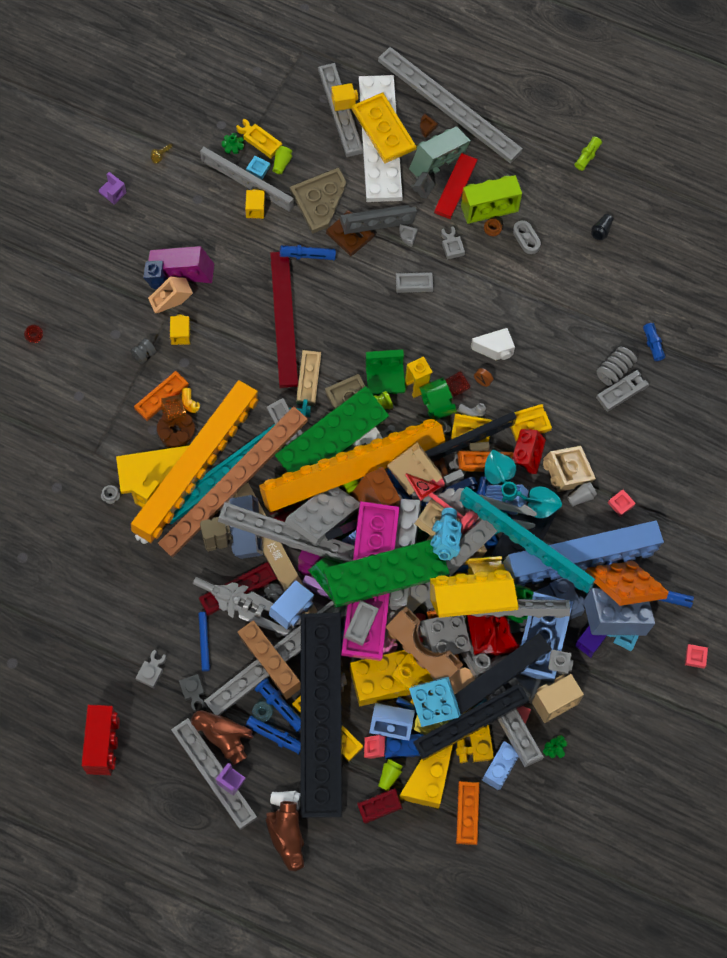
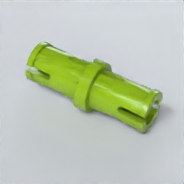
[574,136,602,171]

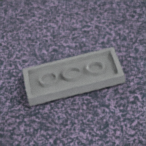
[285,487,360,545]

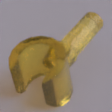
[151,144,172,163]

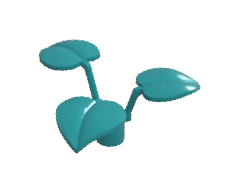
[476,449,562,535]

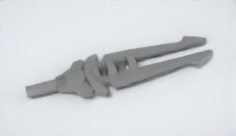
[412,488,537,530]
[193,577,301,635]

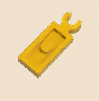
[236,119,282,159]

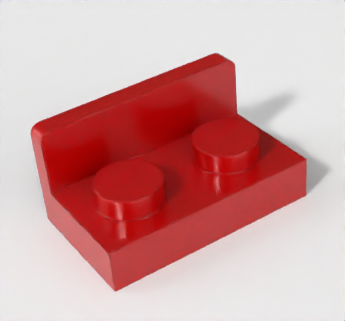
[512,429,546,474]

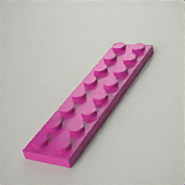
[341,501,399,661]

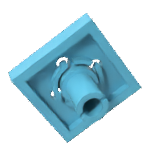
[409,677,461,727]

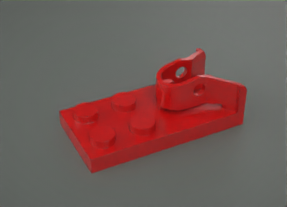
[467,615,520,656]

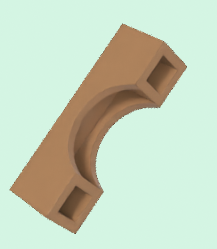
[385,607,463,680]
[237,620,301,700]

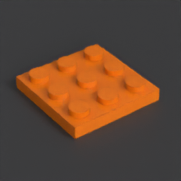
[586,561,669,606]

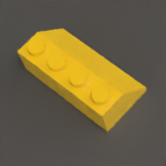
[430,570,518,618]

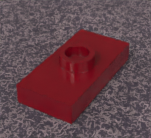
[357,788,403,824]

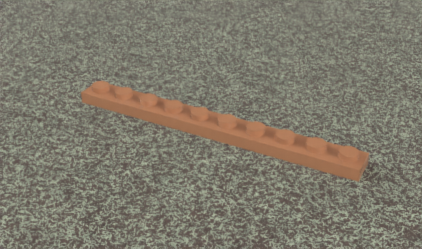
[158,406,308,558]

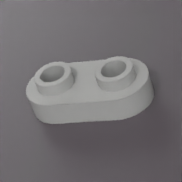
[513,221,541,254]

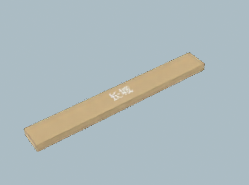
[233,483,318,616]

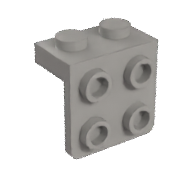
[418,616,471,655]

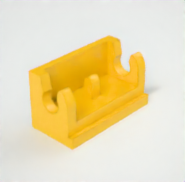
[131,477,160,508]

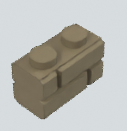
[200,517,231,552]

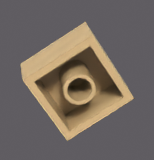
[532,674,584,723]

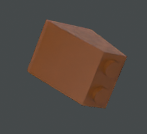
[350,467,401,518]

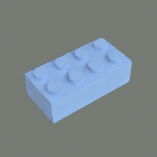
[520,592,573,683]

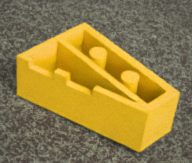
[399,745,453,809]

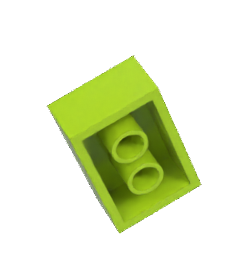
[461,175,522,224]

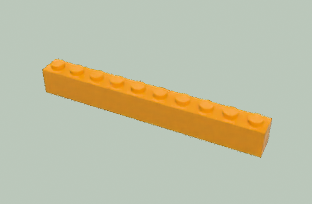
[131,380,259,543]
[259,419,446,512]

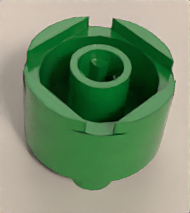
[419,377,457,420]

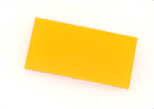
[352,92,416,163]
[116,446,189,494]

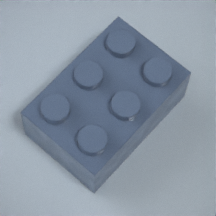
[584,588,655,636]

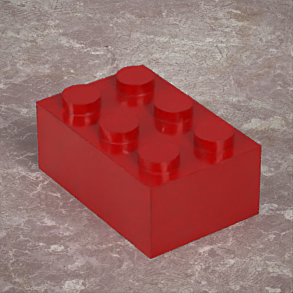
[81,705,120,775]

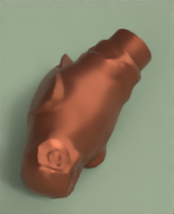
[191,710,254,765]
[265,801,304,871]

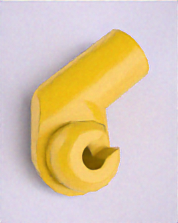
[181,388,200,413]

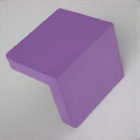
[99,172,126,204]
[216,763,246,796]

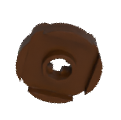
[157,411,195,448]

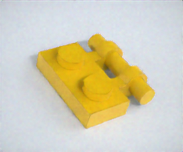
[456,725,494,763]

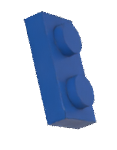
[384,734,424,759]

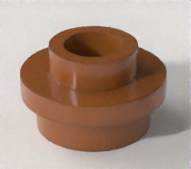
[484,218,502,236]

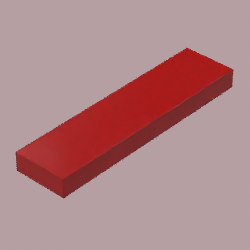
[434,153,478,219]

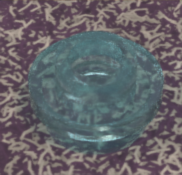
[252,702,273,722]

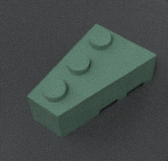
[409,126,471,177]

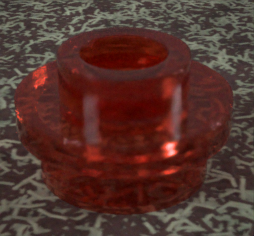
[24,325,43,343]

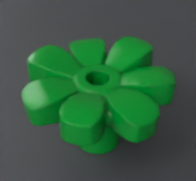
[222,133,244,154]
[543,735,567,758]

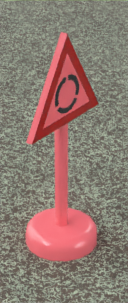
[405,473,478,535]

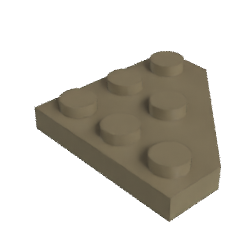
[290,168,346,234]

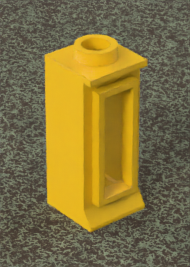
[405,357,433,398]

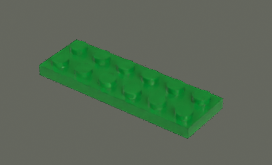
[275,386,389,472]
[323,540,450,608]

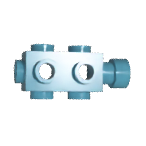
[430,508,462,561]

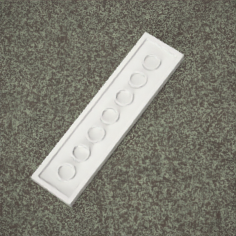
[359,75,402,202]

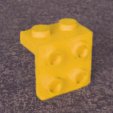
[392,653,434,704]

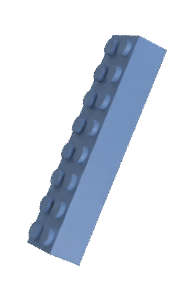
[502,520,664,586]

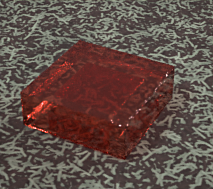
[445,371,470,397]

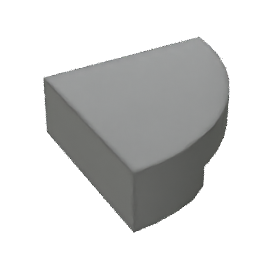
[399,224,418,247]

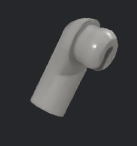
[457,403,486,417]

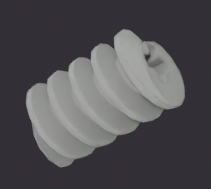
[597,347,637,386]

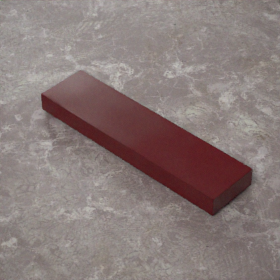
[199,562,277,616]

